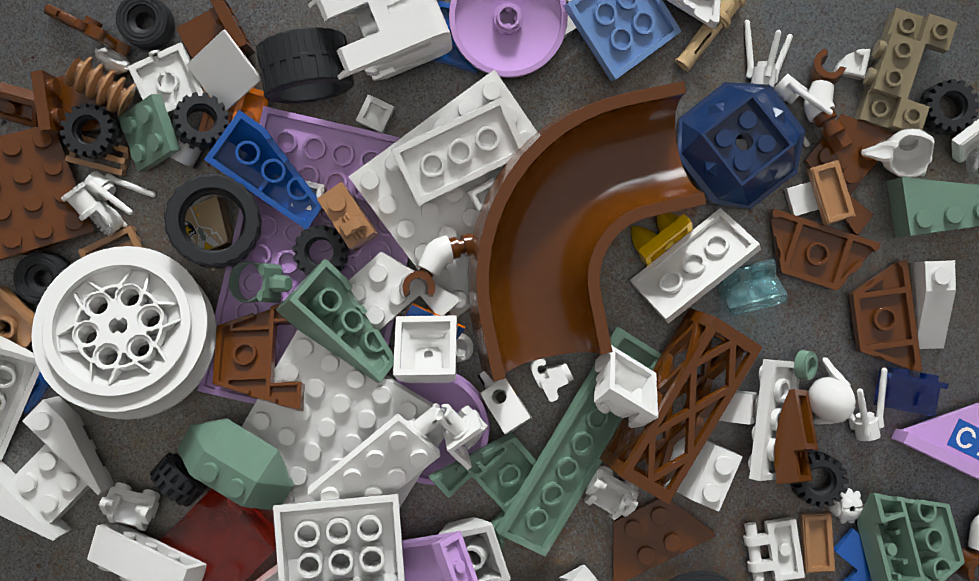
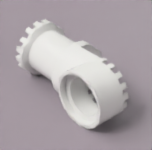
[61,182,124,236]

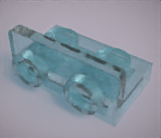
[718,259,788,317]

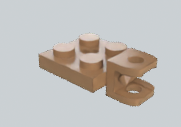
[0,286,35,350]

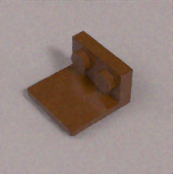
[177,0,256,59]
[30,70,107,136]

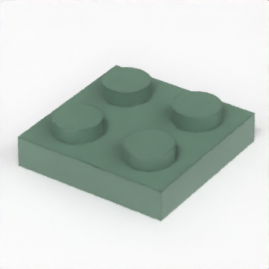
[119,94,181,172]

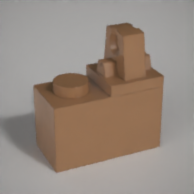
[317,182,380,251]

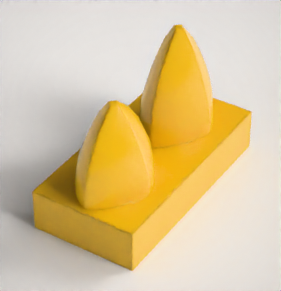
[631,212,693,267]

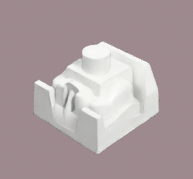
[393,315,458,383]
[594,345,658,428]

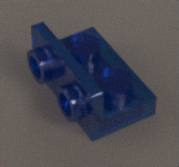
[873,367,949,416]

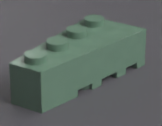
[887,177,979,238]

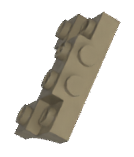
[855,8,957,132]

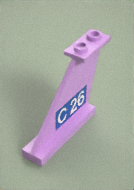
[891,402,979,481]

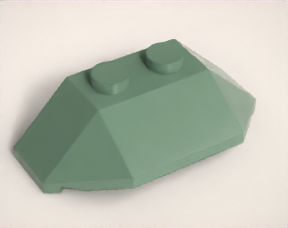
[177,419,294,510]

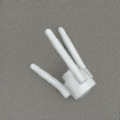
[744,20,793,88]
[773,74,833,147]
[84,171,156,228]
[848,368,887,441]

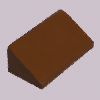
[0,82,38,127]

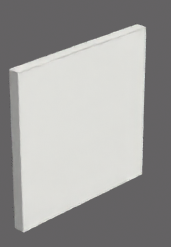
[186,30,261,111]

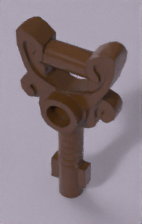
[44,4,132,57]

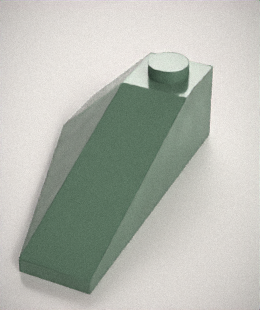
[276,259,394,383]

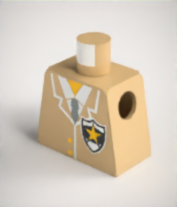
[185,196,234,271]

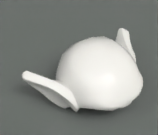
[861,128,935,178]
[808,358,856,424]

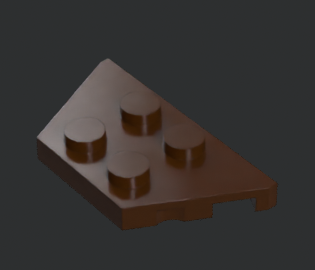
[769,209,881,291]
[849,259,922,372]
[612,497,716,581]

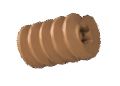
[64,56,136,116]

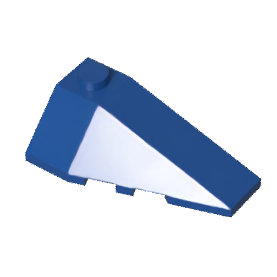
[204,110,322,229]

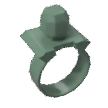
[229,261,292,303]

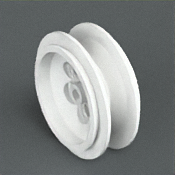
[32,246,217,420]

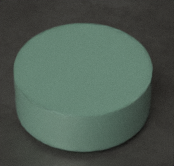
[794,350,818,380]

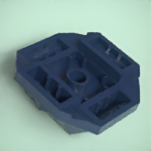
[676,82,806,210]

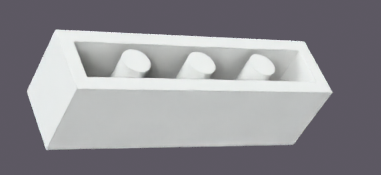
[87,523,207,581]

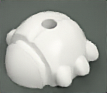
[95,47,130,75]
[828,488,863,524]

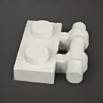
[743,517,805,581]

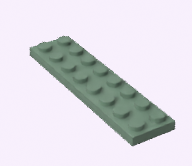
[496,327,661,557]

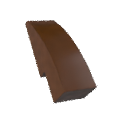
[775,389,818,484]

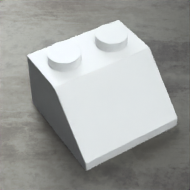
[665,436,742,512]
[439,517,511,581]

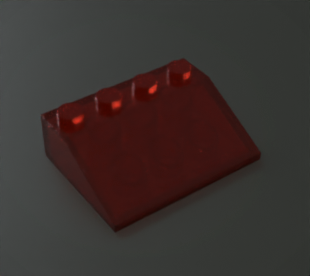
[160,489,276,581]

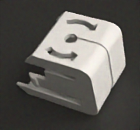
[308,0,453,81]

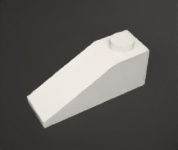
[909,260,956,349]

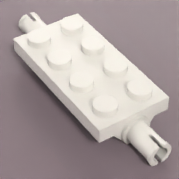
[308,403,446,501]

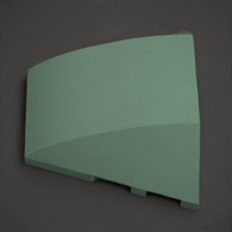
[857,493,965,581]

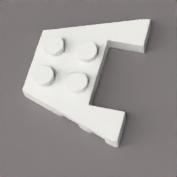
[348,252,461,331]

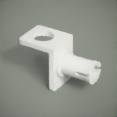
[434,404,483,470]

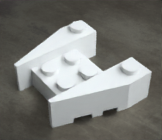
[0,396,115,541]

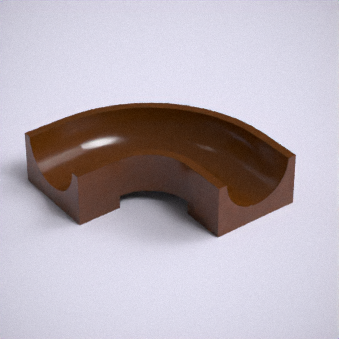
[468,81,706,382]

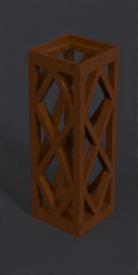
[600,308,763,504]

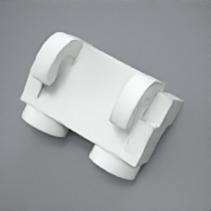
[530,358,574,402]
[584,466,639,520]
[99,482,160,531]

